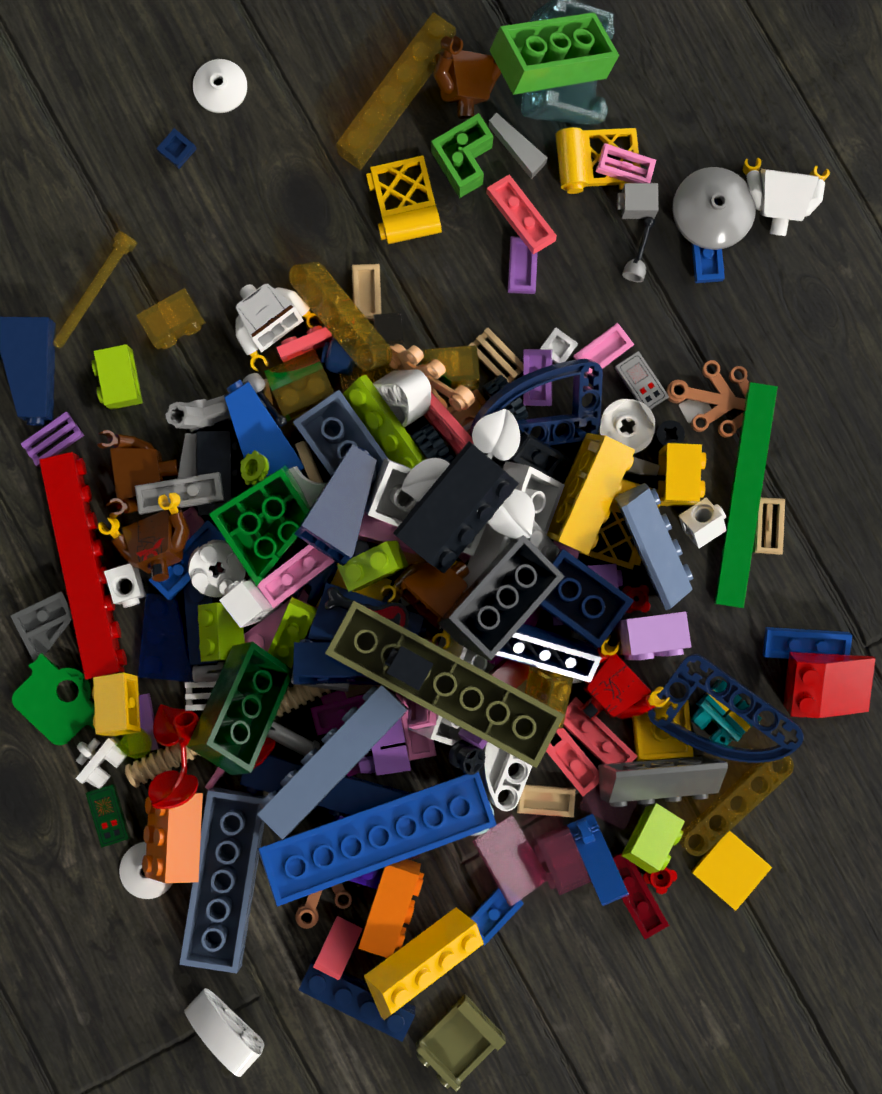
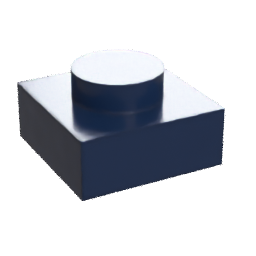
[156,128,197,169]

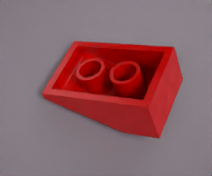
[783,652,875,718]

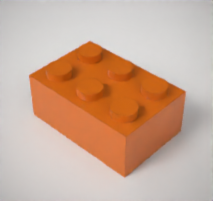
[142,792,203,883]
[358,859,424,958]

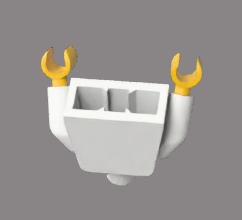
[743,158,830,236]

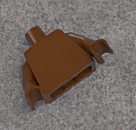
[433,36,501,119]
[97,430,179,518]

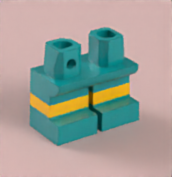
[690,680,762,745]

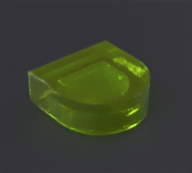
[116,727,152,759]

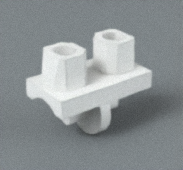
[76,736,128,789]

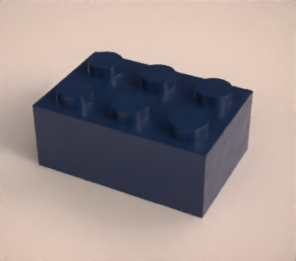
[539,549,634,648]

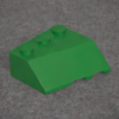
[209,465,310,587]

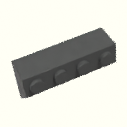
[598,756,728,807]

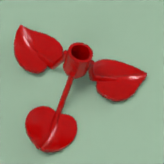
[148,704,275,809]

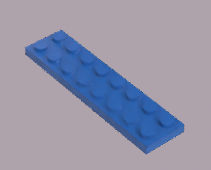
[258,772,497,907]

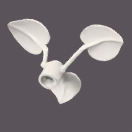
[402,409,535,539]

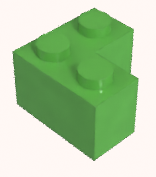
[431,113,493,198]

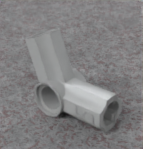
[165,395,231,433]

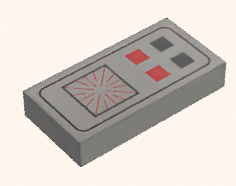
[615,351,669,410]

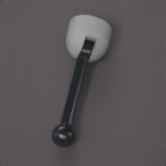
[622,217,655,282]
[242,373,287,427]

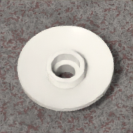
[193,59,247,113]
[119,842,173,899]

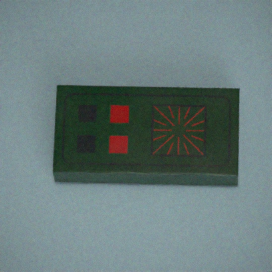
[86,784,131,848]

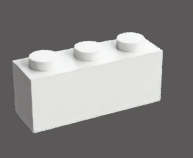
[219,578,283,628]

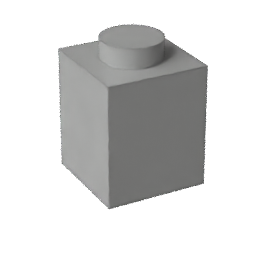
[617,183,658,219]

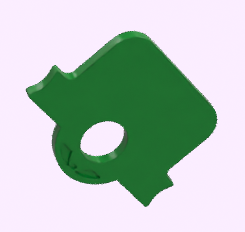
[12,653,95,745]

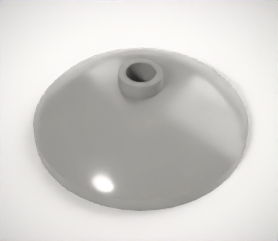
[673,167,756,250]

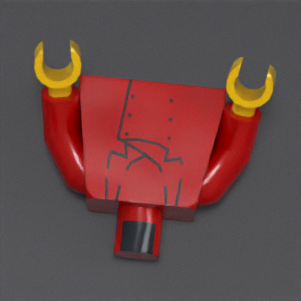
[580,634,670,721]

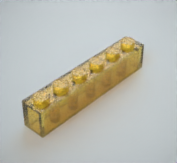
[336,12,456,170]

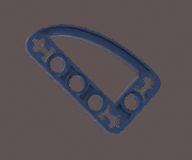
[469,359,603,445]
[648,654,804,763]

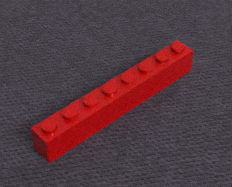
[39,452,127,680]

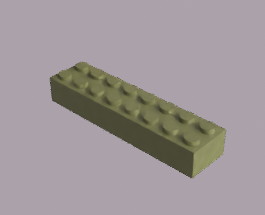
[325,601,565,768]

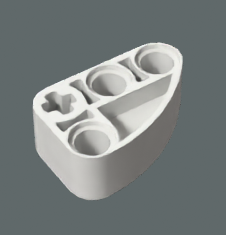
[373,369,431,427]
[479,742,532,811]
[184,988,265,1077]

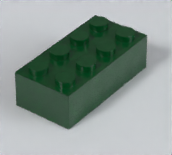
[187,642,293,775]

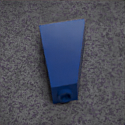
[224,380,304,486]

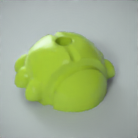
[240,450,269,485]

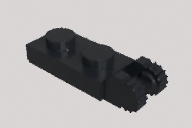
[511,431,574,482]

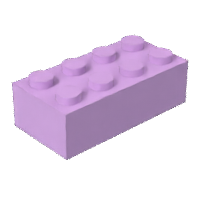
[613,612,691,660]

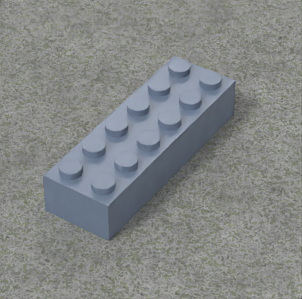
[257,685,408,840]
[179,787,267,974]

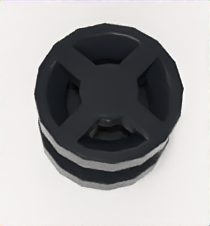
[654,420,685,449]
[449,740,486,775]

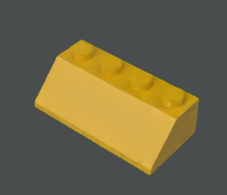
[547,433,635,555]
[364,907,484,1020]

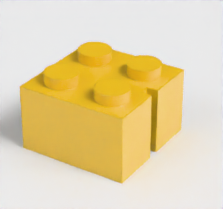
[657,443,706,507]

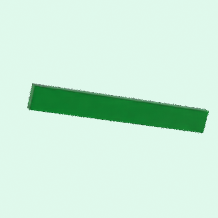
[714,382,778,608]

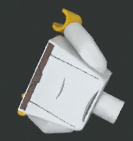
[236,284,323,372]

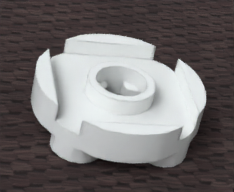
[600,399,655,454]
[188,540,246,597]

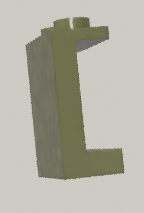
[416,994,506,1092]

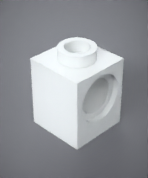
[678,497,727,548]
[104,563,146,608]

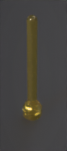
[53,230,138,348]

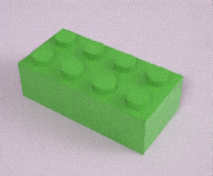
[490,12,619,95]

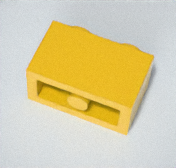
[92,672,141,737]

